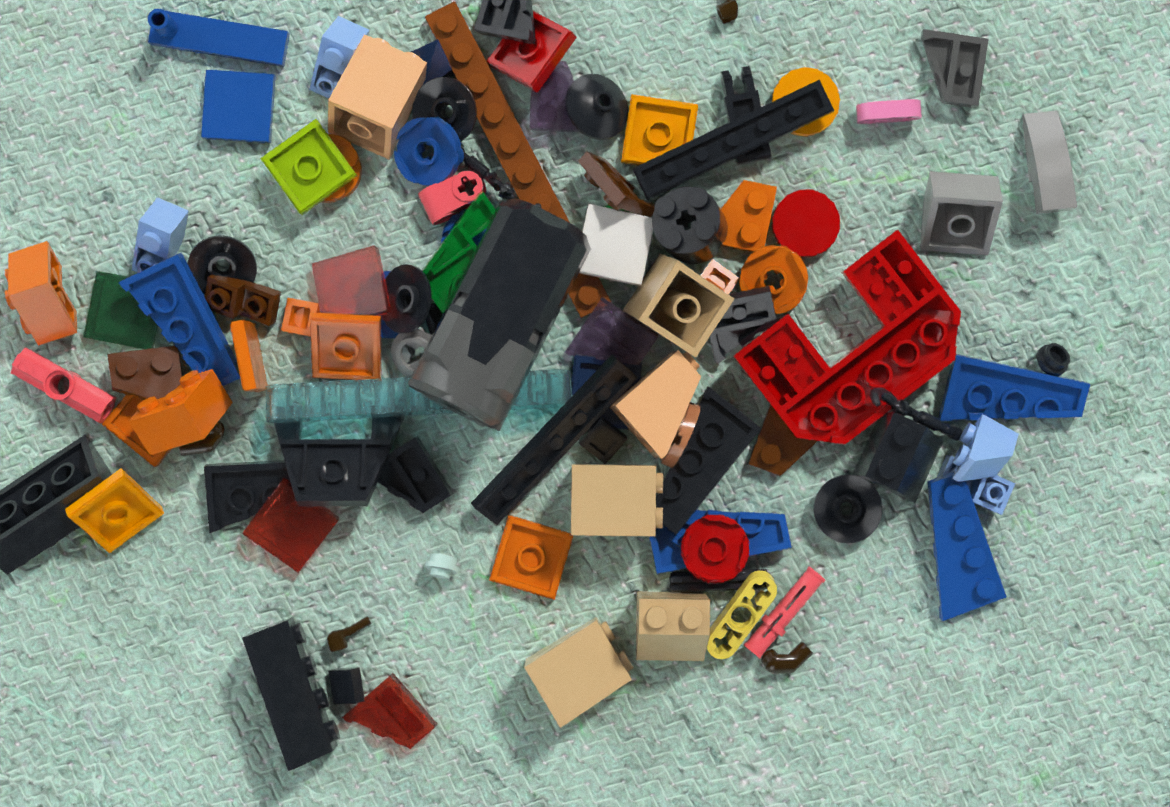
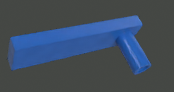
[148,9,290,67]

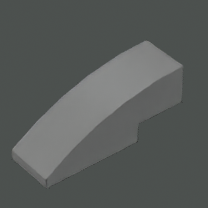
[1022,111,1077,214]

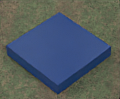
[201,69,276,144]

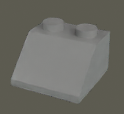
[920,171,1003,255]

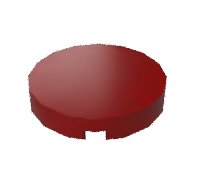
[772,189,840,257]
[681,515,749,583]

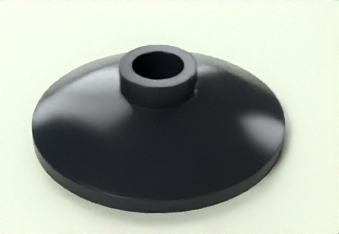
[565,74,628,140]
[412,77,477,142]
[187,235,257,294]
[380,264,432,334]
[813,475,882,543]

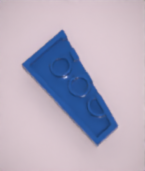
[649,510,792,575]

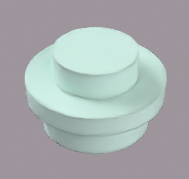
[425,553,459,579]

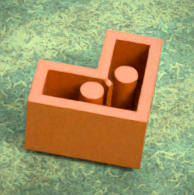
[4,241,77,346]
[128,369,233,455]

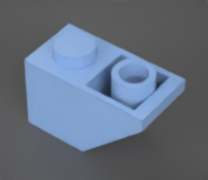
[309,16,369,98]
[132,197,189,273]
[952,414,1019,482]

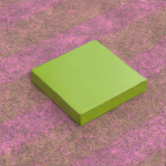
[260,119,357,215]

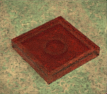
[311,245,391,316]
[242,478,339,573]

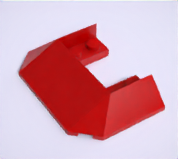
[733,230,961,444]

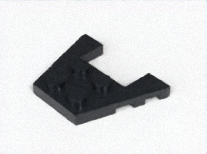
[270,407,405,506]

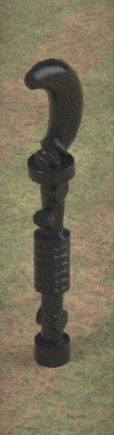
[461,147,541,208]
[870,387,963,441]

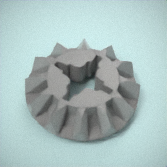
[391,328,432,378]

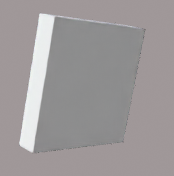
[579,204,653,286]

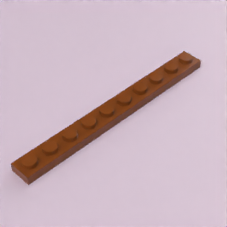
[425,1,611,319]

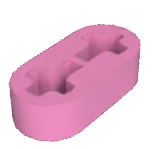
[856,99,922,124]

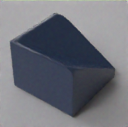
[411,39,454,85]

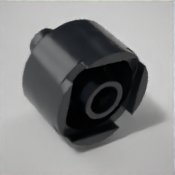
[652,187,728,264]

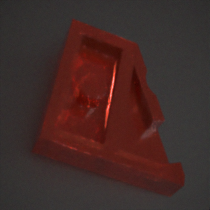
[342,673,438,749]

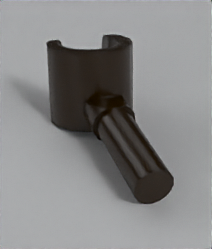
[716,0,738,24]
[327,616,372,652]

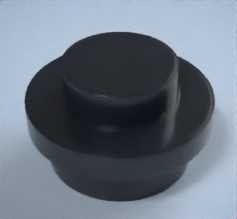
[1036,343,1070,376]

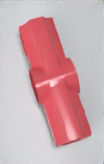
[11,347,116,423]

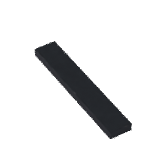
[632,79,834,201]
[471,354,638,525]

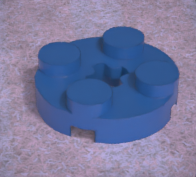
[394,117,464,186]

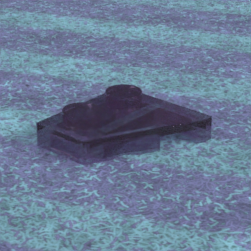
[530,61,579,132]
[565,297,659,365]

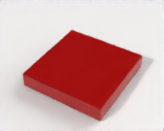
[486,11,577,93]

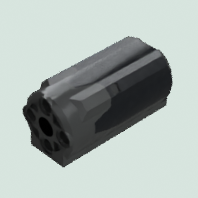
[407,198,591,431]

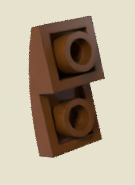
[205,275,281,326]

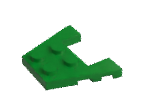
[422,191,496,313]

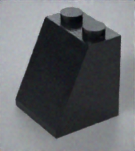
[853,412,943,503]

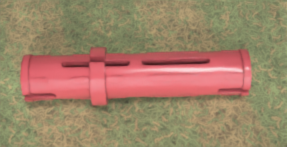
[743,566,825,659]

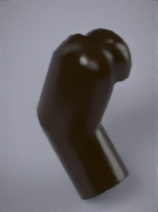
[179,421,225,456]
[761,641,814,674]

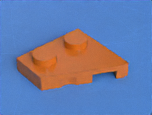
[721,180,777,253]

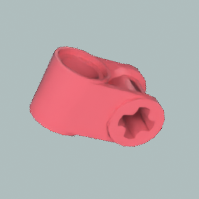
[418,171,487,225]

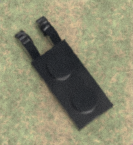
[721,66,772,165]

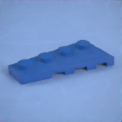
[118,252,240,386]
[938,354,1090,421]
[927,471,1007,621]

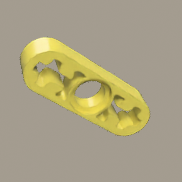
[707,570,777,659]

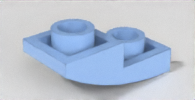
[937,455,1015,515]

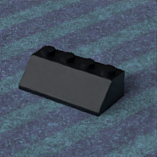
[0,435,112,575]
[242,617,340,771]

